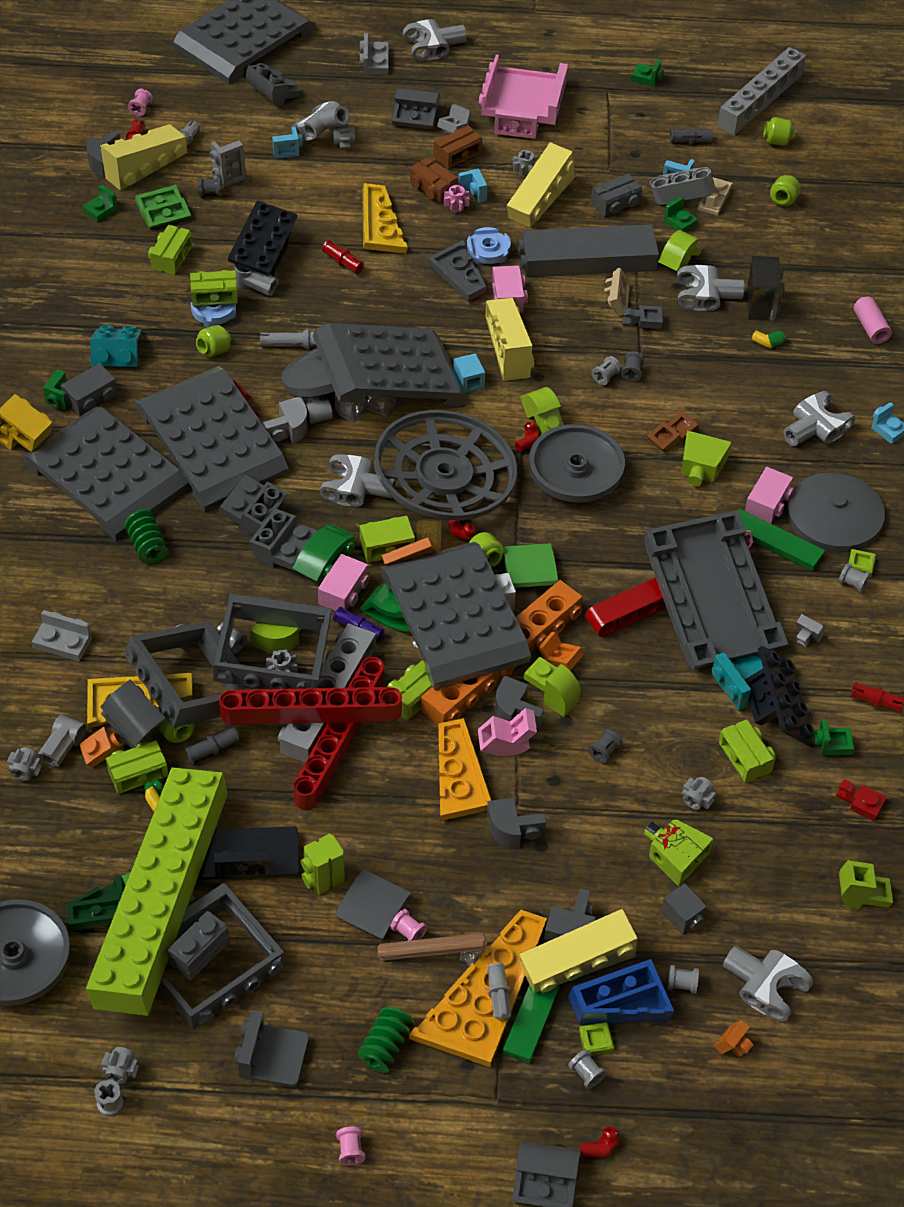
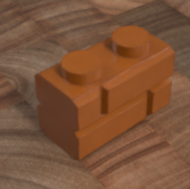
[433,125,482,170]
[410,157,458,204]

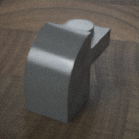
[86,130,120,178]
[495,676,544,731]
[487,798,546,849]
[544,888,595,943]

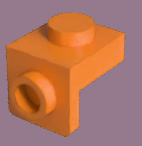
[539,632,584,671]
[79,727,124,768]

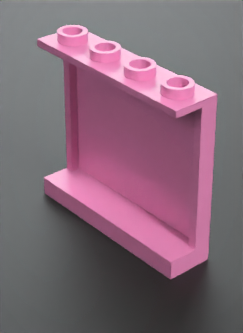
[478,55,568,125]

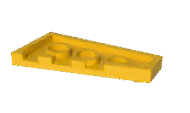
[362,183,408,254]
[87,673,193,729]

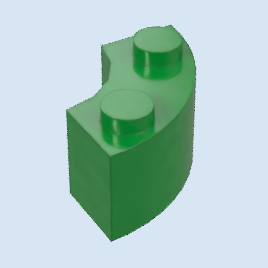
[292,523,356,581]
[360,583,410,632]

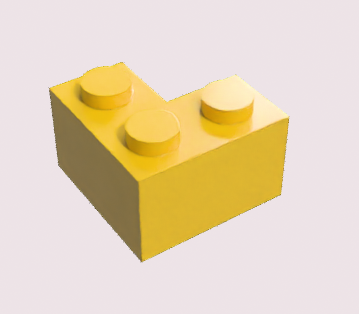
[0,394,53,452]

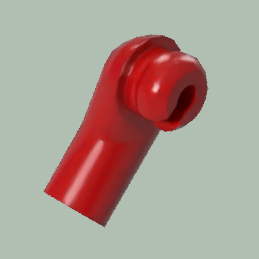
[515,421,540,452]
[447,520,476,541]
[580,1126,620,1158]

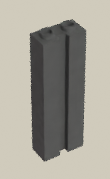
[518,224,659,277]

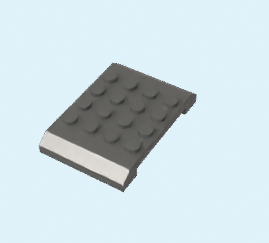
[173,0,316,84]
[313,323,468,407]
[135,366,288,512]
[22,407,189,541]
[644,510,788,670]
[381,542,531,690]

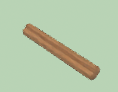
[377,933,487,960]

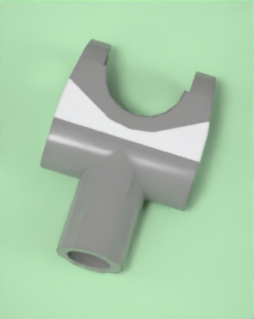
[403,19,467,61]
[292,101,349,141]
[677,265,744,311]
[784,391,855,446]
[320,454,396,507]
[723,945,813,1022]

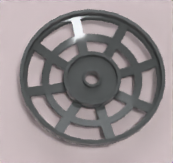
[374,410,517,520]

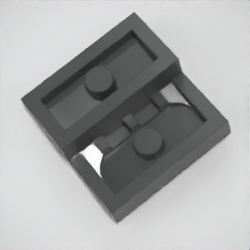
[335,869,412,941]

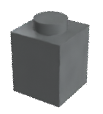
[661,883,707,935]

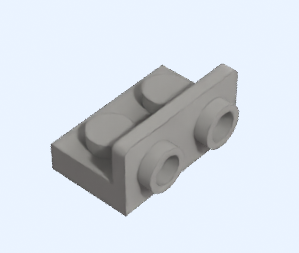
[360,33,388,75]
[209,140,247,187]
[32,610,92,661]

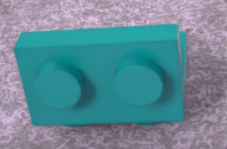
[90,325,142,367]
[712,652,763,711]

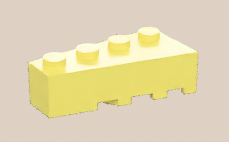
[100,124,187,191]
[507,142,575,228]
[485,298,534,381]
[519,909,637,993]

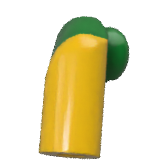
[751,330,787,349]
[144,779,164,812]

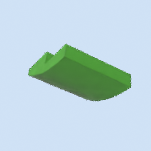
[135,185,191,229]
[503,543,558,588]

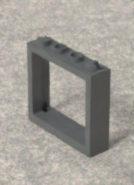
[213,593,332,689]
[124,621,258,728]
[159,883,285,1030]

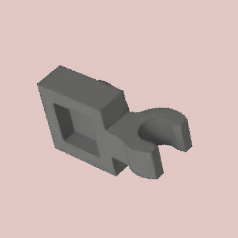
[622,305,663,329]

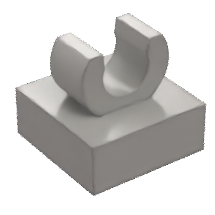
[796,614,824,648]

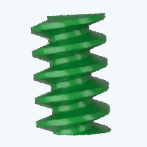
[125,509,169,564]
[358,1007,415,1073]

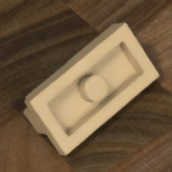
[698,178,732,216]
[604,268,630,316]

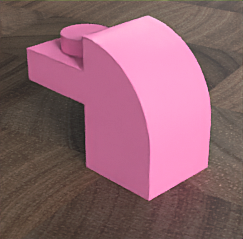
[478,708,537,756]

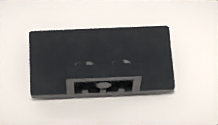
[228,201,298,276]
[745,646,816,748]
[197,826,299,880]

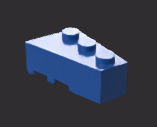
[568,959,674,1024]

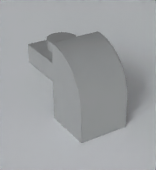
[263,397,308,444]

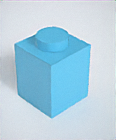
[454,353,485,393]

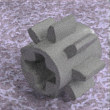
[333,122,355,149]
[513,150,538,177]
[266,649,298,673]
[6,747,42,781]
[682,777,716,810]
[101,1047,139,1084]

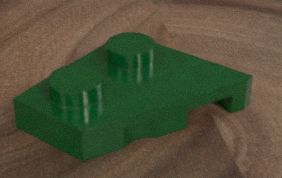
[67,876,123,931]

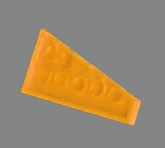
[409,910,547,1067]

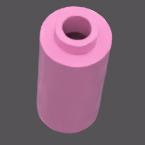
[854,297,892,344]

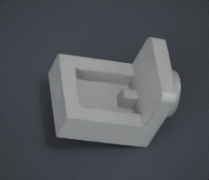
[437,104,471,134]

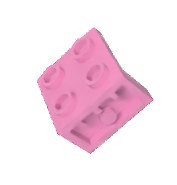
[494,109,539,139]

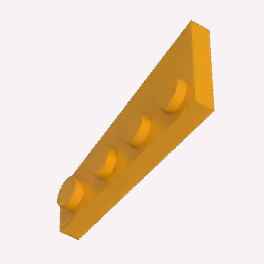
[438,718,491,821]

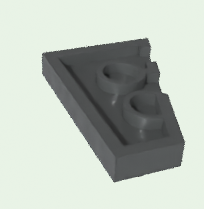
[428,240,486,302]

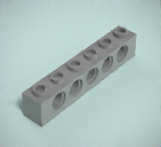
[717,47,806,136]
[278,623,376,763]

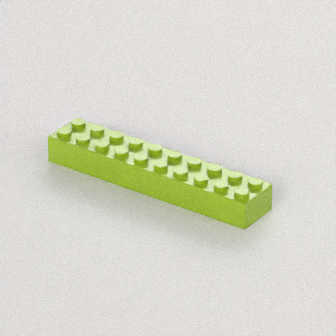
[86,767,228,1016]

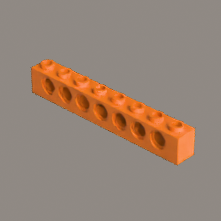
[421,580,583,725]

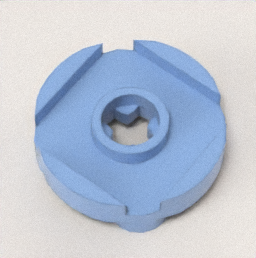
[467,227,511,265]
[191,302,236,327]

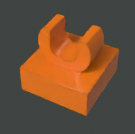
[714,1020,753,1057]

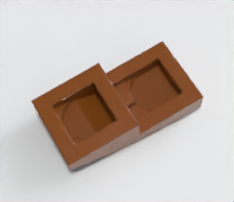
[647,411,699,452]

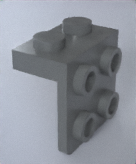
[234,1010,309,1087]

